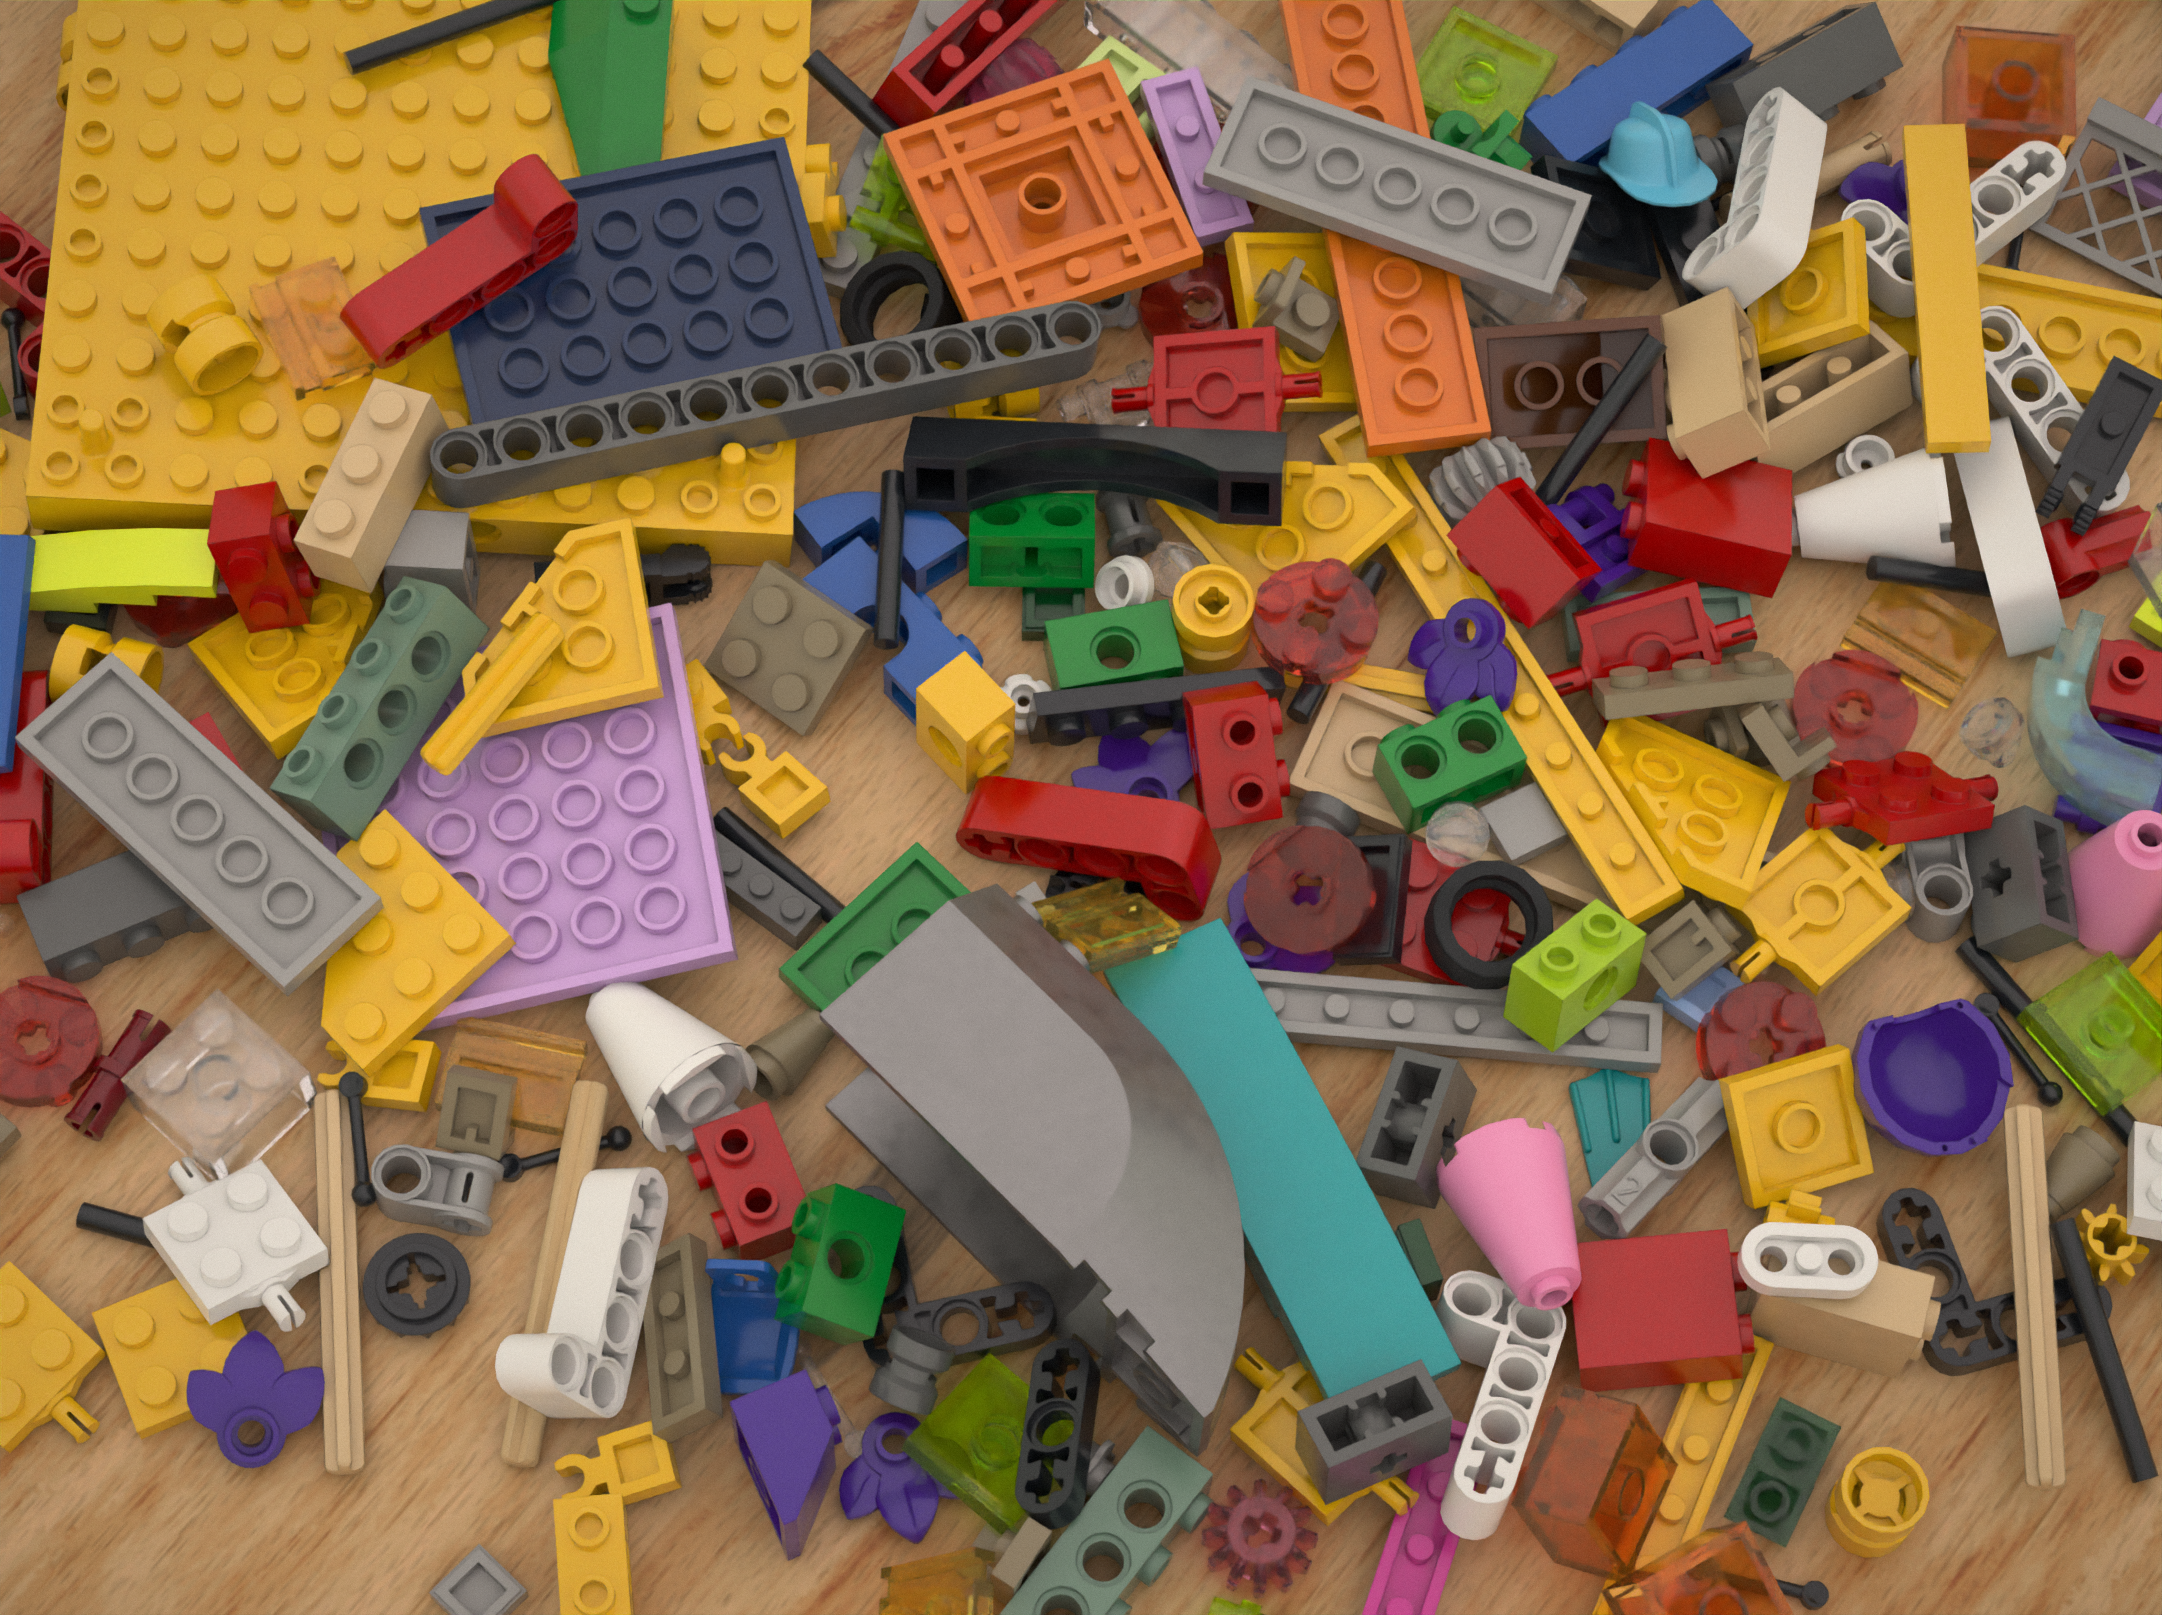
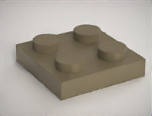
[704,560,874,736]

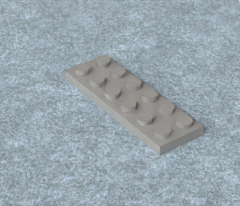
[1202,75,1592,307]
[15,652,384,996]

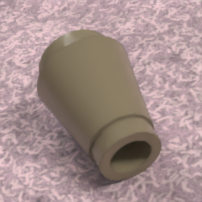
[746,1008,835,1101]
[2046,1125,2120,1223]

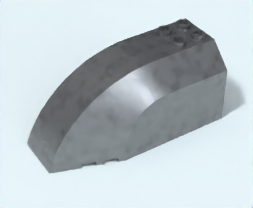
[819,884,1245,1457]

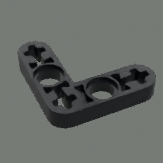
[855,1186,1057,1369]
[1876,1188,2112,1376]

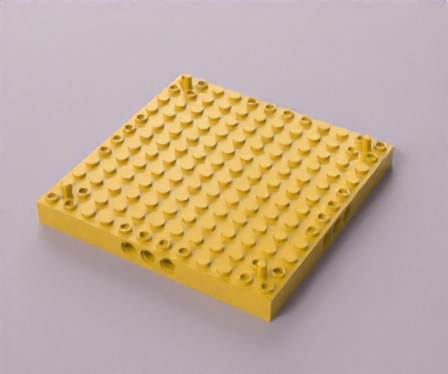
[25,0,811,568]

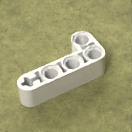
[1682,87,1827,309]
[1840,141,2066,318]
[1910,306,2130,519]
[1954,415,2070,658]
[495,1167,669,1419]
[1435,1270,1566,1540]

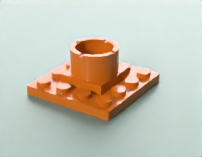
[883,58,1204,322]

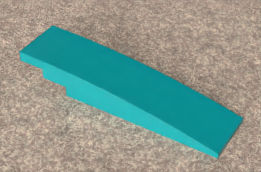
[1103,918,1461,1400]

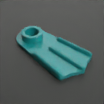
[1568,1069,1651,1188]

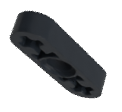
[1015,1338,1101,1530]

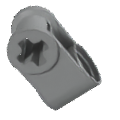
[1890,833,1973,943]
[371,1144,505,1236]

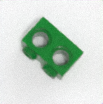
[969,492,1095,588]
[1372,695,1527,834]

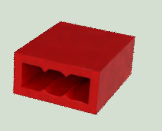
[1620,437,1792,598]
[1572,1229,1755,1393]

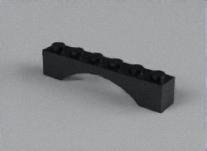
[903,416,1287,526]

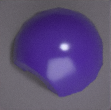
[1851,998,2014,1158]

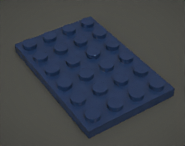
[419,137,842,425]

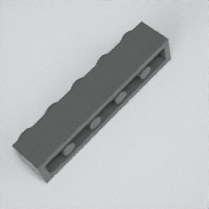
[715,830,822,951]

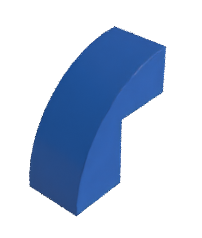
[793,491,968,594]

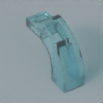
[2027,609,2162,826]

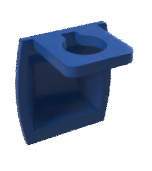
[705,1259,800,1395]

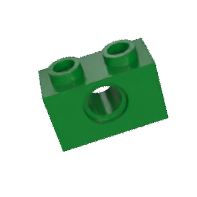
[1043,599,1184,691]
[774,1183,906,1345]

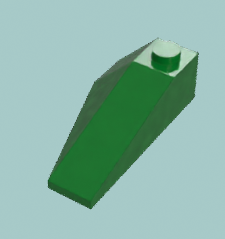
[548,0,675,176]

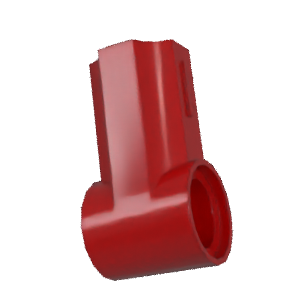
[2040,505,2161,599]

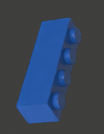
[1519,0,1753,167]

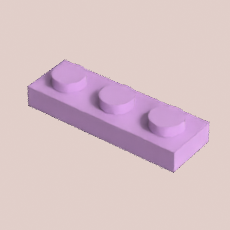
[1140,66,1254,247]

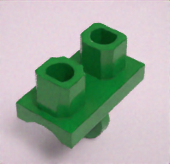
[1430,109,1532,170]

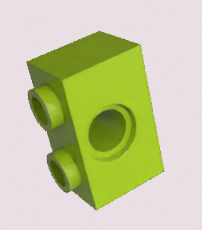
[1503,898,1647,1053]

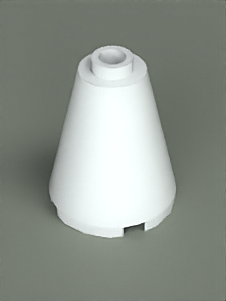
[1792,448,1956,567]
[585,982,757,1153]

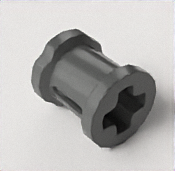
[1095,491,1163,558]

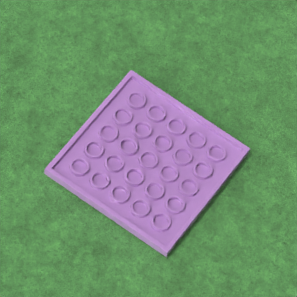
[321,603,738,1033]

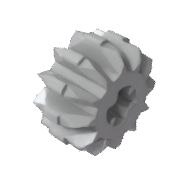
[1427,436,1537,529]

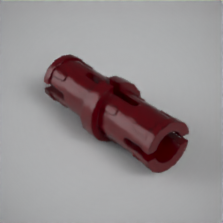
[64,1009,172,1142]

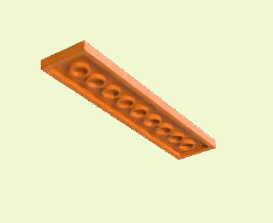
[1277,0,1492,458]

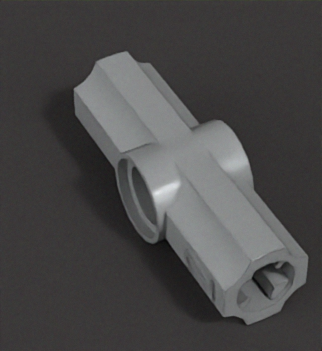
[1578,1077,1729,1240]

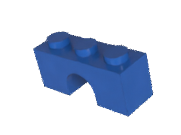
[803,536,983,726]

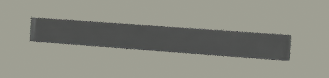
[430,301,1101,508]

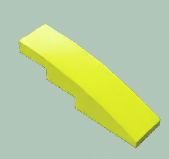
[29,528,219,614]

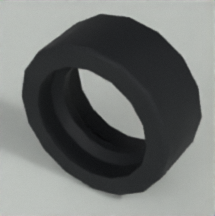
[840,250,962,346]
[1424,860,1554,989]

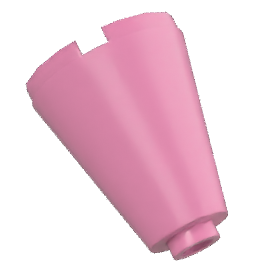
[2067,810,2162,960]
[1436,1118,1582,1310]

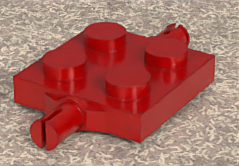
[1111,326,1323,432]
[1546,578,1758,732]
[1805,751,1999,846]
[1329,838,1525,987]

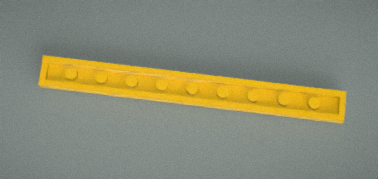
[1318,414,1685,926]

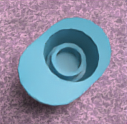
[1599,101,1718,207]

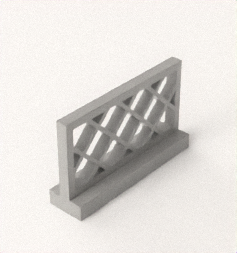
[2029,97,2162,298]

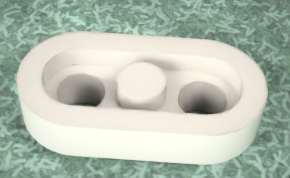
[1737,1222,1878,1299]

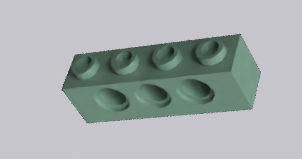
[269,576,490,842]
[999,1425,1214,1615]

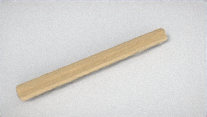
[500,1080,609,1468]
[313,1089,366,1475]
[2003,1104,2067,1491]

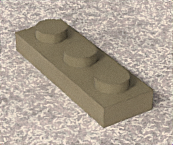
[1592,651,1795,720]
[643,1233,723,1443]

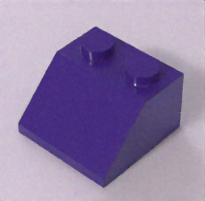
[730,1369,843,1561]

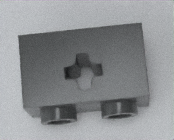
[1963,805,2079,963]
[1356,1046,1477,1209]
[1295,1359,1453,1505]

